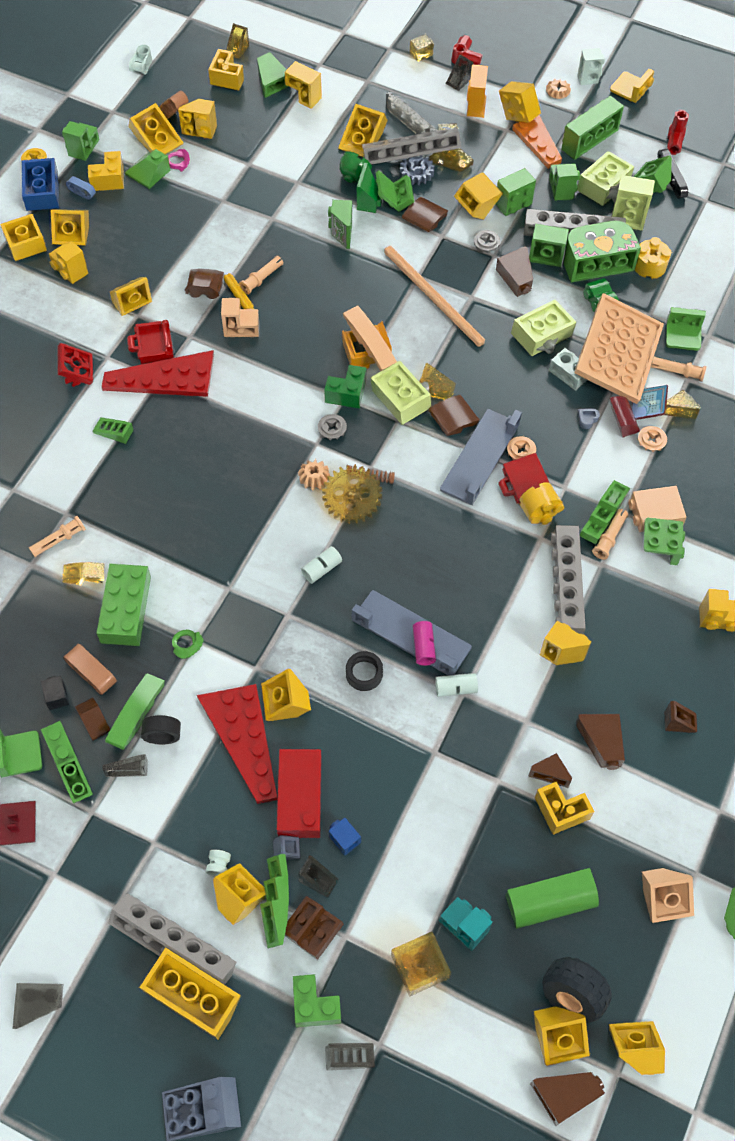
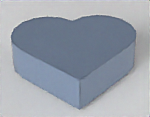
[577,409,600,429]

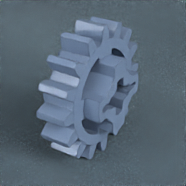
[400,155,434,185]

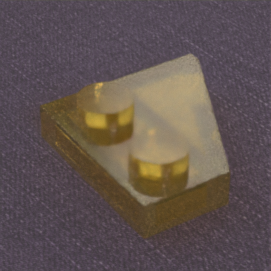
[429,148,474,172]
[420,363,456,400]

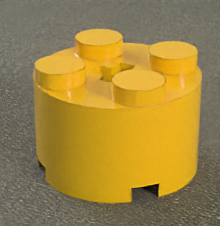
[635,237,671,279]
[519,483,565,525]

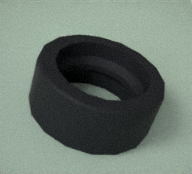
[346,651,383,691]
[141,715,181,745]

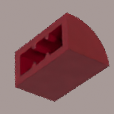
[610,396,640,437]

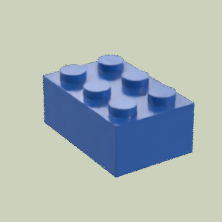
[22,158,59,211]

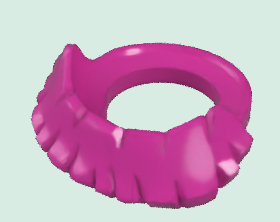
[168,149,190,172]

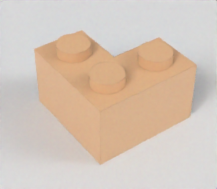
[221,298,259,337]

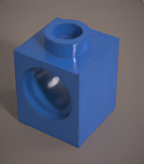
[328,818,361,856]

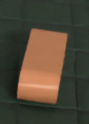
[159,91,189,119]
[63,644,117,695]

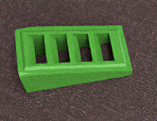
[93,417,133,444]

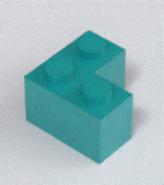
[439,897,493,951]

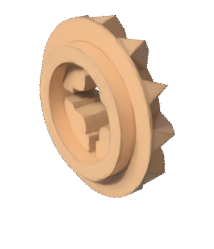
[546,79,571,99]
[637,426,667,452]
[507,436,536,460]

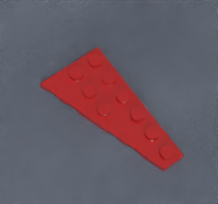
[101,350,214,397]
[197,684,278,804]

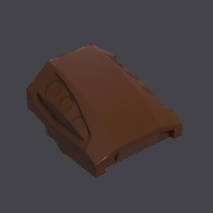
[185,268,225,299]

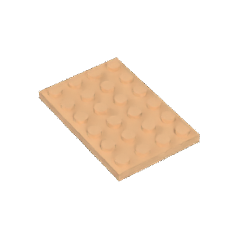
[574,293,664,404]

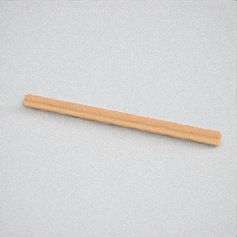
[384,245,485,347]

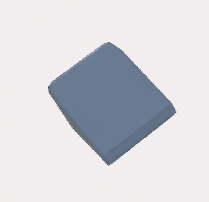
[273,835,300,860]

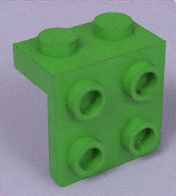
[376,171,414,212]
[666,307,706,351]
[643,517,685,565]
[0,729,43,778]

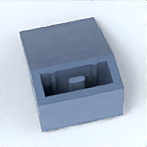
[162,1077,241,1141]

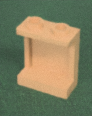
[628,486,687,532]

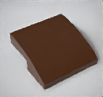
[402,197,448,232]
[428,395,479,436]
[285,896,344,960]

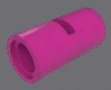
[413,621,436,665]

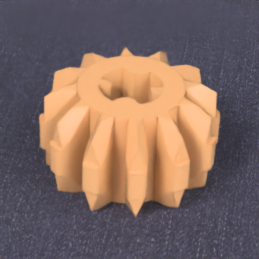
[298,458,330,491]

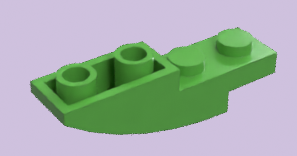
[41,721,93,804]

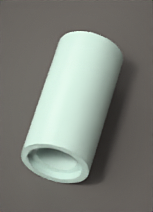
[301,546,342,584]
[435,673,478,697]

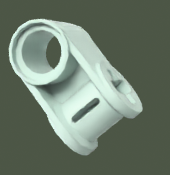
[129,44,152,75]

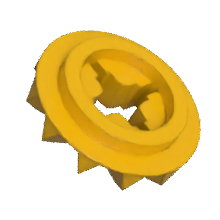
[21,148,47,161]

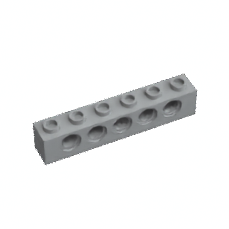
[362,128,461,164]
[524,209,626,239]
[551,525,585,634]
[108,893,236,985]

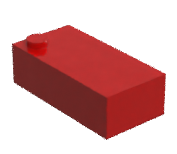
[277,749,322,838]

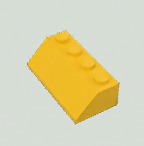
[140,947,241,1040]

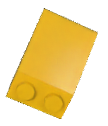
[128,103,184,155]
[338,104,388,157]

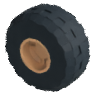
[542,957,612,1023]

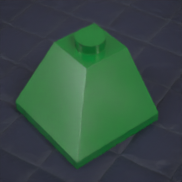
[357,163,382,213]

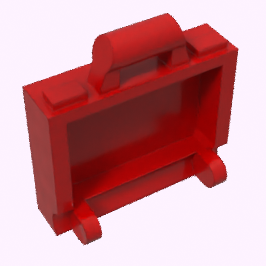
[127,320,174,364]
[498,453,549,505]

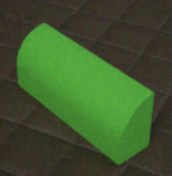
[505,868,599,929]

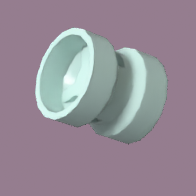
[205,850,231,876]

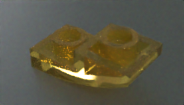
[62,562,104,585]

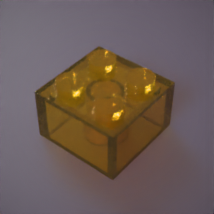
[391,931,451,997]

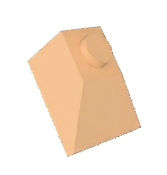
[642,868,694,923]

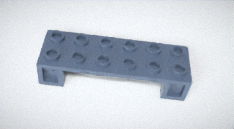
[440,409,522,506]
[352,590,472,676]

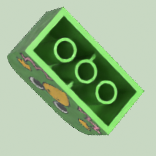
[563,221,641,283]

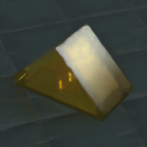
[226,23,249,59]
[665,390,700,419]

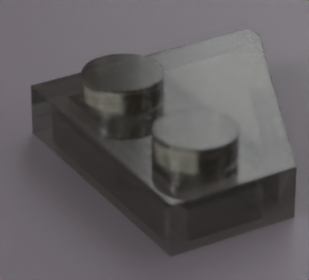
[12,983,64,1029]

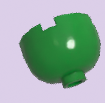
[339,151,372,183]

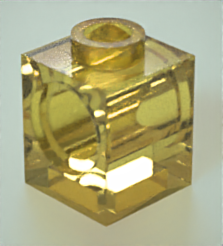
[410,34,434,62]

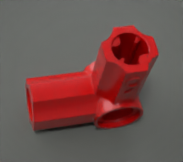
[451,35,483,66]
[667,110,689,155]

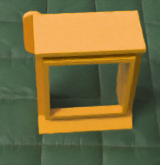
[467,65,488,118]
[342,321,392,369]

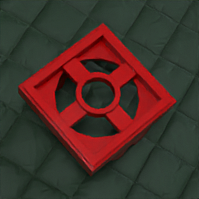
[58,343,93,387]

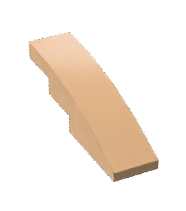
[343,306,397,371]

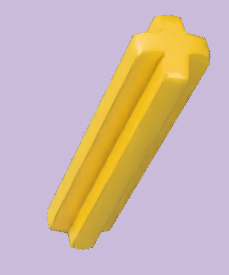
[224,273,254,309]

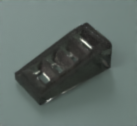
[102,754,148,777]
[325,1043,375,1070]

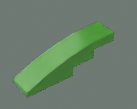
[579,480,630,544]
[105,673,165,750]
[260,854,289,949]

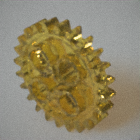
[322,464,382,524]

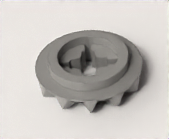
[474,230,500,253]
[318,414,347,440]

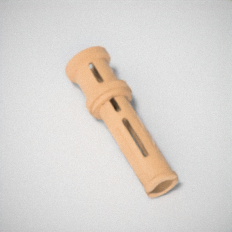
[239,256,283,295]
[651,356,707,382]
[592,509,628,560]
[29,516,86,557]

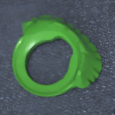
[172,629,203,659]

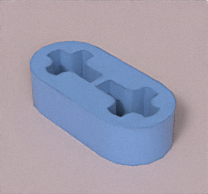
[66,176,96,200]

